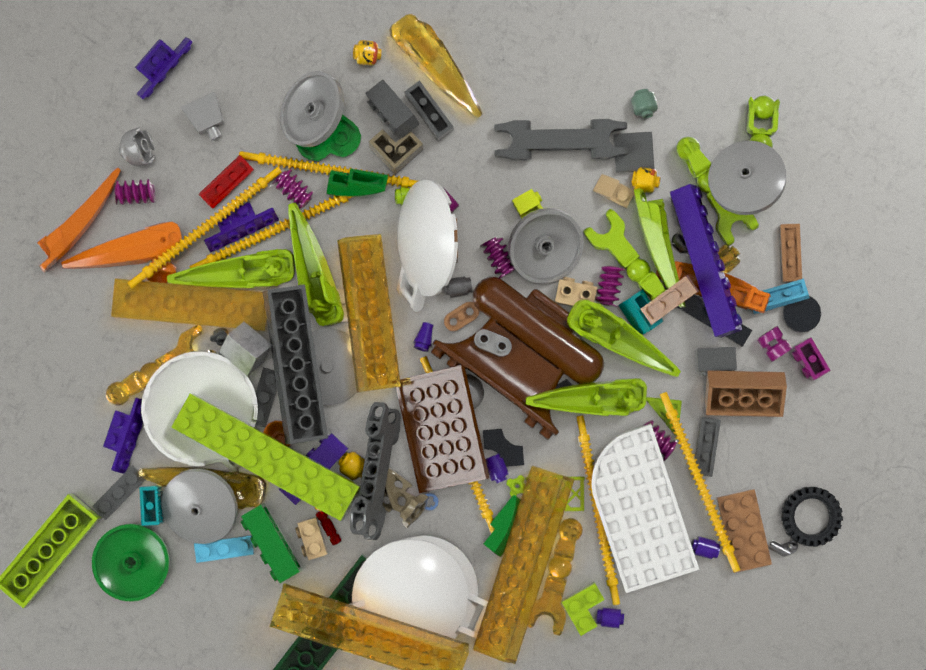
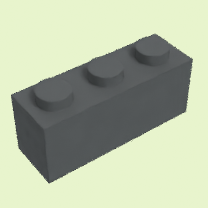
[365,79,420,138]
[404,80,454,141]

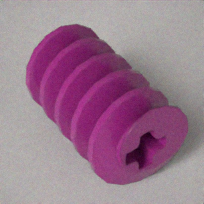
[272,169,313,210]
[115,179,156,205]
[480,237,515,279]
[595,266,625,307]
[643,420,677,461]

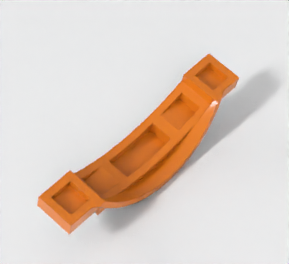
[656,261,771,314]

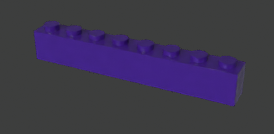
[670,184,742,338]

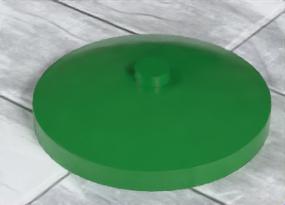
[92,524,170,602]

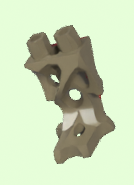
[371,467,429,528]

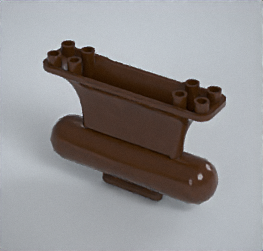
[431,277,604,440]

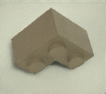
[369,129,423,174]

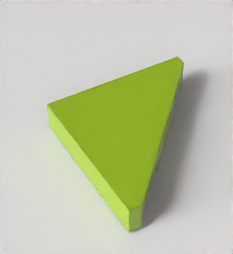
[646,397,682,436]

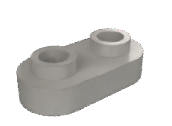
[474,329,512,357]

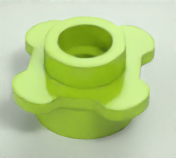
[506,475,528,496]

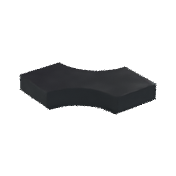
[483,429,524,467]

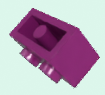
[791,337,831,381]

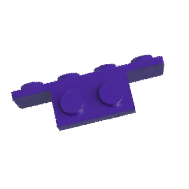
[135,37,193,99]
[204,202,279,252]
[103,397,143,474]

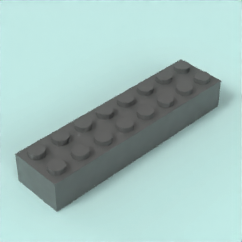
[262,285,328,444]

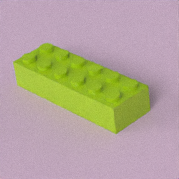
[0,493,101,608]

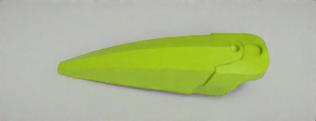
[634,188,685,307]
[288,203,344,327]
[167,249,295,288]
[567,299,681,377]
[526,378,647,416]

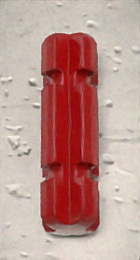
[316,511,341,546]

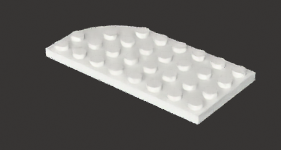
[592,424,699,593]

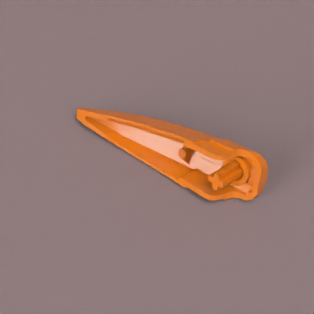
[37,168,121,273]
[61,222,182,269]

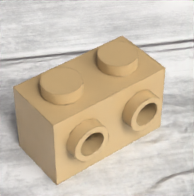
[554,277,597,307]
[295,517,328,560]

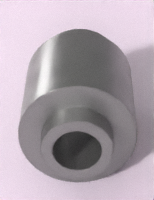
[444,276,473,298]

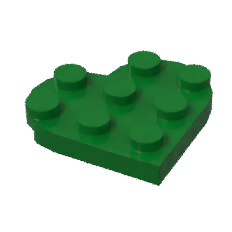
[296,114,361,162]

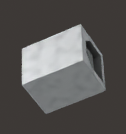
[220,322,272,376]

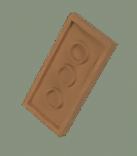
[716,489,772,573]

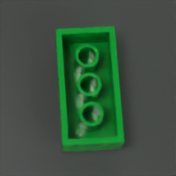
[240,503,303,583]

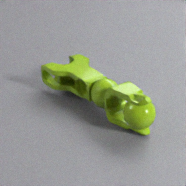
[746,95,780,148]
[676,136,759,246]
[583,209,667,301]

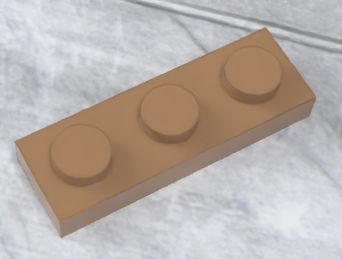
[780,224,802,282]
[641,275,699,325]

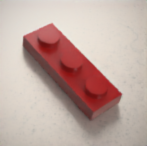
[199,155,254,209]

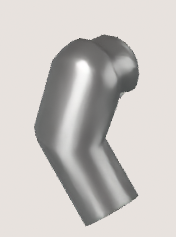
[672,233,688,253]
[768,540,798,557]

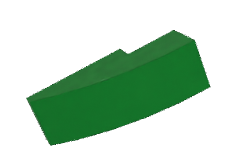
[326,168,388,196]
[483,495,523,557]

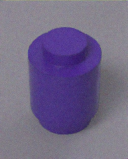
[485,454,509,483]
[691,536,720,559]
[596,607,625,629]

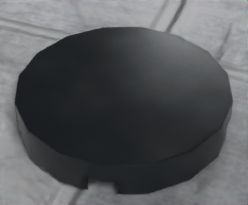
[782,296,821,333]

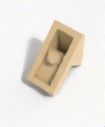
[593,174,634,209]

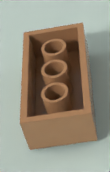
[705,371,787,417]

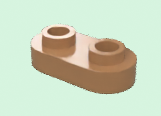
[444,302,479,331]

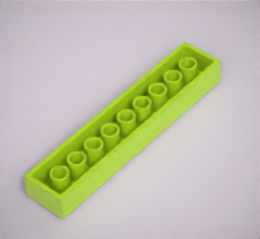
[171,393,360,521]

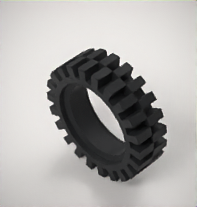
[781,487,843,547]

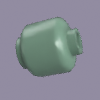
[631,89,658,119]

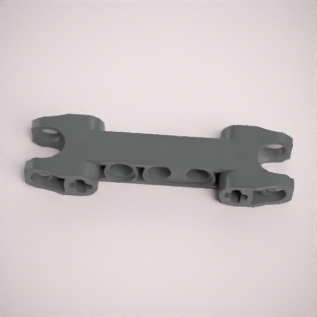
[494,119,628,160]
[350,402,401,540]

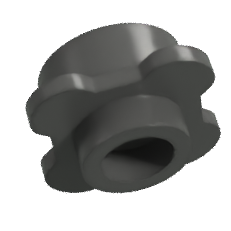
[210,328,228,346]

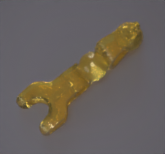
[106,325,217,406]
[525,518,583,636]

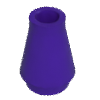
[413,322,434,352]

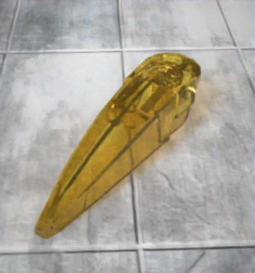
[389,14,483,118]
[138,467,267,509]

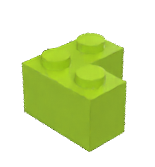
[561,582,605,636]

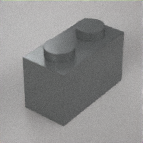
[695,347,737,376]

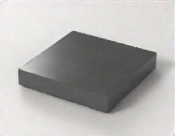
[614,132,655,173]

